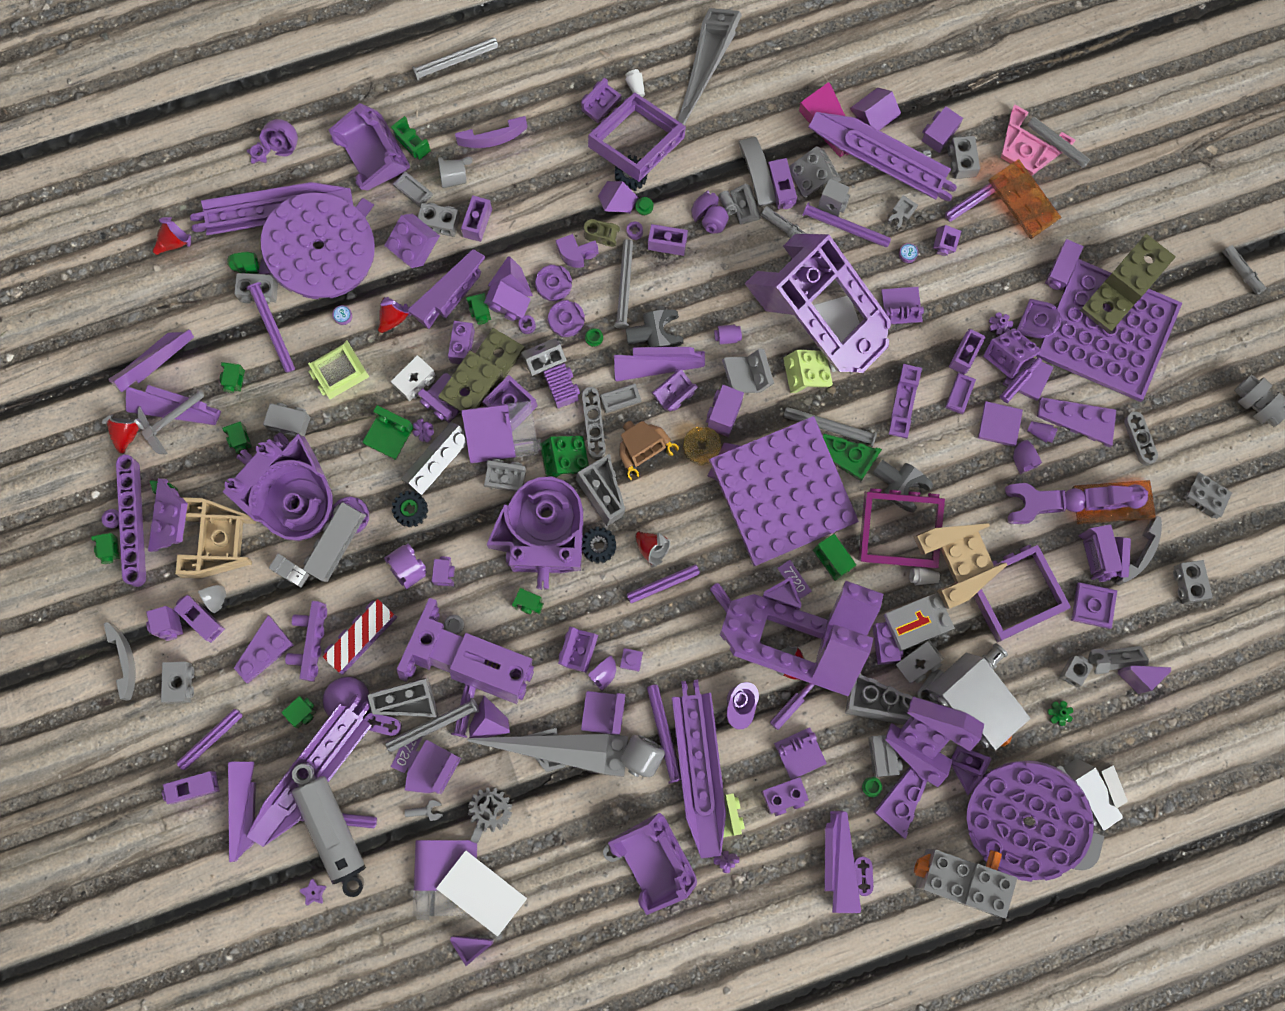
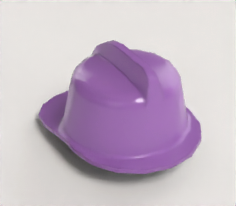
[727,682,759,729]

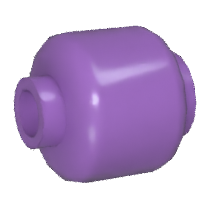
[702,206,729,234]

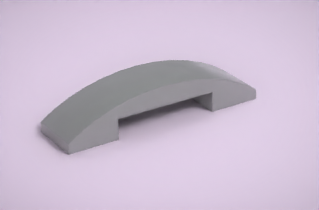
[739,137,776,207]
[1116,516,1162,585]
[104,622,136,701]

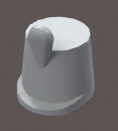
[438,157,472,188]

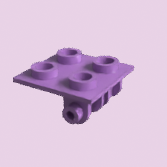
[881,287,924,324]
[774,727,827,780]

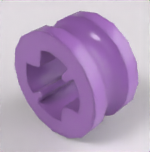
[626,221,643,240]
[519,315,536,334]

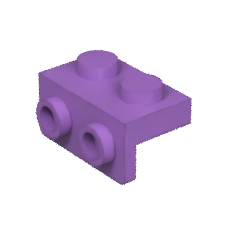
[581,78,622,123]
[652,369,698,411]
[558,626,598,673]

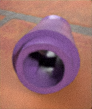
[1027,421,1058,443]

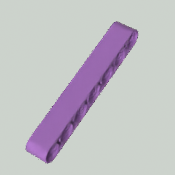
[116,454,146,587]

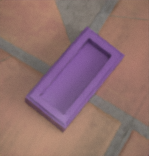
[945,373,976,414]

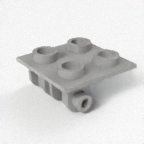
[1183,472,1232,519]

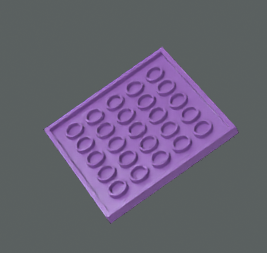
[1036,259,1182,402]
[709,416,859,566]

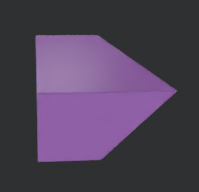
[598,181,639,214]
[488,256,533,296]
[762,577,802,610]
[469,696,510,738]
[951,746,991,795]
[450,935,494,966]

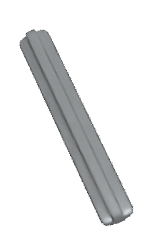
[1028,117,1090,168]

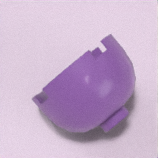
[259,119,298,156]

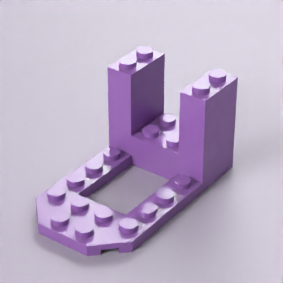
[745,234,891,373]
[720,581,884,696]

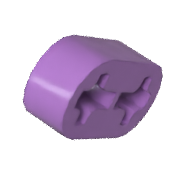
[364,713,402,736]
[854,856,874,896]

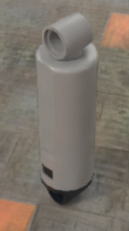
[291,762,366,897]

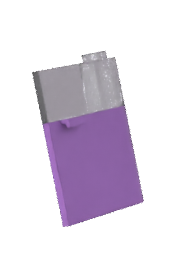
[462,401,542,463]
[413,840,477,920]

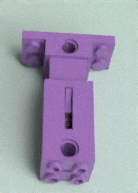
[397,598,534,704]

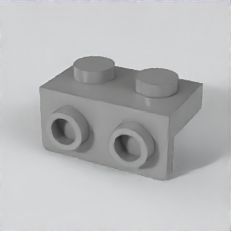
[484,459,526,492]

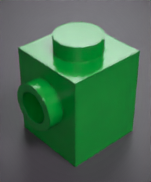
[281,696,316,728]

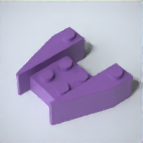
[885,697,985,787]

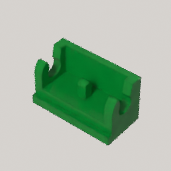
[813,534,857,581]

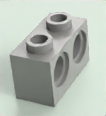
[948,136,980,179]
[418,203,460,237]
[234,273,278,304]
[1173,560,1213,604]

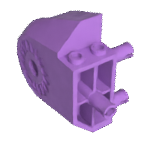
[223,434,333,541]
[487,477,583,590]

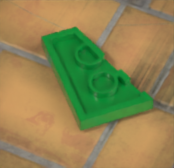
[823,434,882,481]

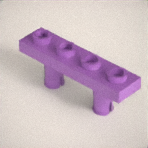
[285,601,327,682]

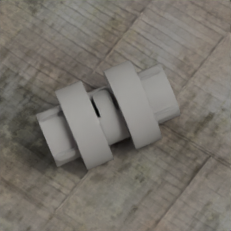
[1234,374,1285,427]

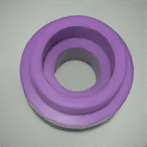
[102,509,119,528]

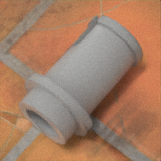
[718,191,737,215]

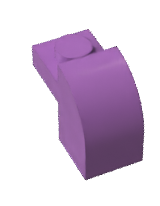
[556,234,599,268]

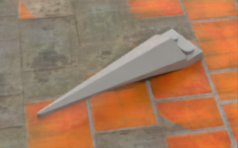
[678,8,742,125]
[467,734,628,777]

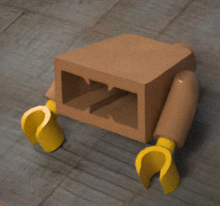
[619,421,679,480]

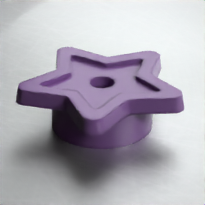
[247,142,271,164]
[300,879,326,906]

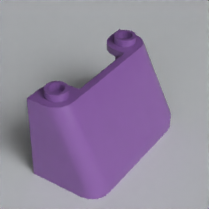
[329,103,410,191]
[608,813,697,915]

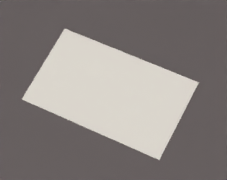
[813,296,860,372]
[436,851,527,936]

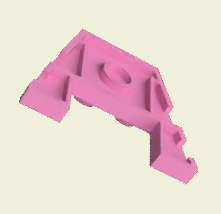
[1000,105,1075,176]

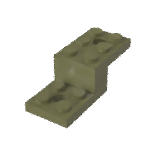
[1080,234,1176,334]
[438,328,525,413]

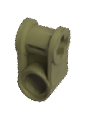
[584,219,620,247]

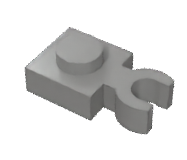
[888,195,918,230]

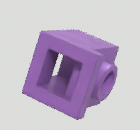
[933,225,961,256]
[432,556,455,586]

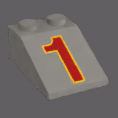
[883,593,955,651]

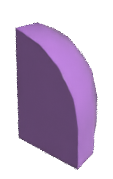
[691,190,719,222]
[1013,440,1042,474]
[588,656,617,691]

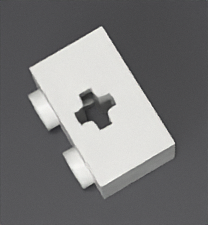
[391,355,436,402]

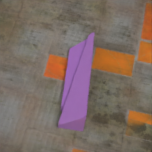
[408,250,485,329]
[108,329,194,392]
[614,347,705,381]
[126,385,221,425]
[228,762,256,862]
[825,811,861,913]

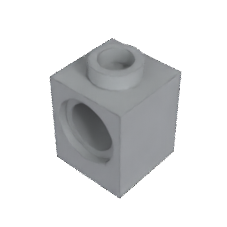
[1059,655,1093,688]

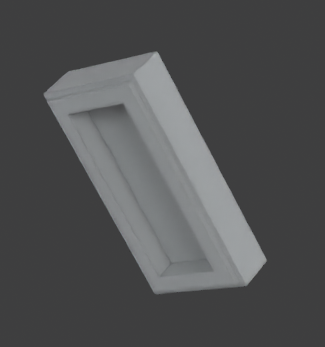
[393,171,433,207]
[600,383,641,413]

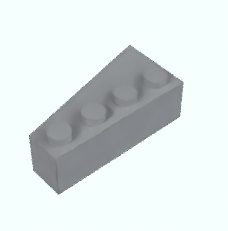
[845,673,913,725]

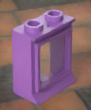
[1079,525,1123,582]

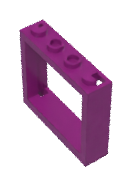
[858,488,945,568]

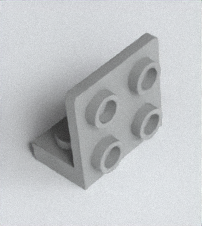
[789,146,841,197]
[722,349,774,393]

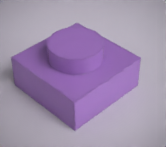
[620,648,643,672]

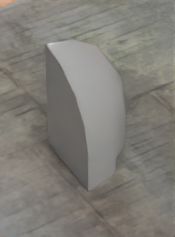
[198,585,226,613]

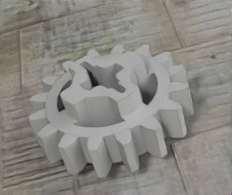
[468,788,512,832]

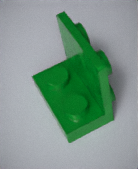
[363,405,413,460]
[540,436,589,478]

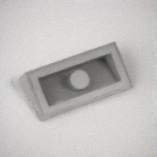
[730,183,761,224]

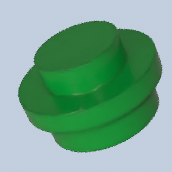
[635,197,654,216]
[585,328,603,347]
[862,777,882,797]

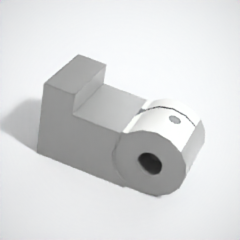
[269,553,310,587]

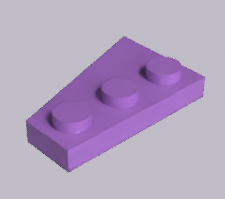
[234,615,294,684]

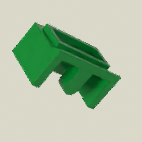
[391,116,431,160]

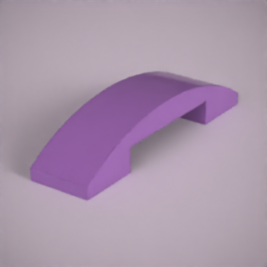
[455,116,527,148]
[889,364,922,439]

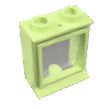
[308,340,369,399]

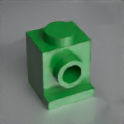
[466,293,492,325]
[220,362,245,393]
[222,422,252,454]
[91,533,120,564]
[512,588,544,615]

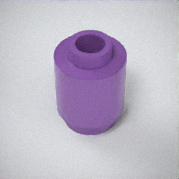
[714,324,742,345]

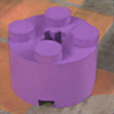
[384,544,427,590]

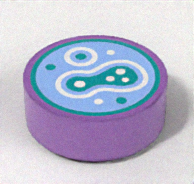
[899,243,918,263]
[333,305,352,325]

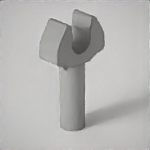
[405,800,443,821]

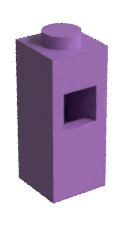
[768,158,797,209]
[1045,239,1084,291]
[173,595,225,643]
[162,771,220,805]

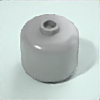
[621,735,665,777]

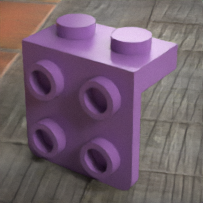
[418,373,470,423]

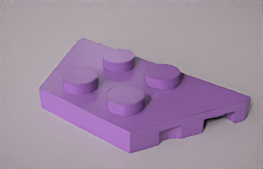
[148,478,188,552]

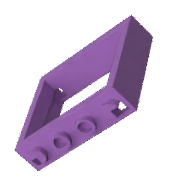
[588,92,686,182]
[973,545,1071,643]

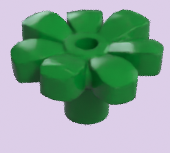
[1048,701,1073,726]

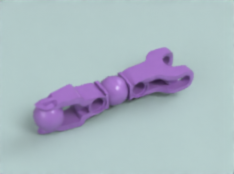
[1005,483,1148,524]

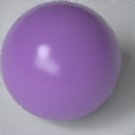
[323,677,369,716]

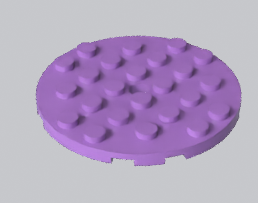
[261,193,375,299]
[967,761,1094,882]

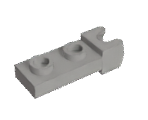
[1088,646,1149,674]

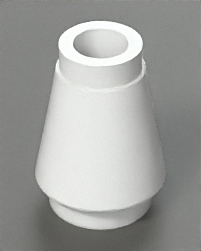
[625,69,645,97]
[909,567,940,585]

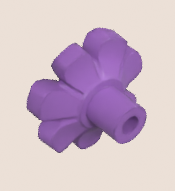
[989,312,1013,336]
[413,419,434,442]
[714,851,739,873]

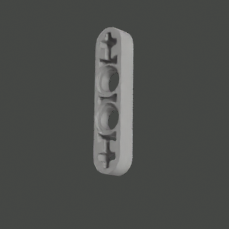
[582,387,606,460]

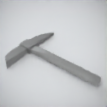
[138,391,204,454]

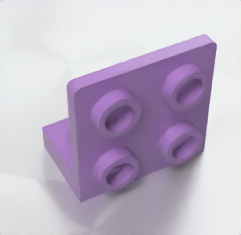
[983,328,1041,379]
[581,691,625,735]
[407,740,461,794]

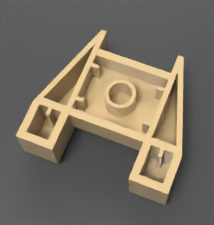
[175,498,256,579]
[913,523,1007,609]

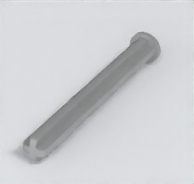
[412,38,498,81]
[614,239,633,329]
[784,407,877,447]
[385,698,479,752]

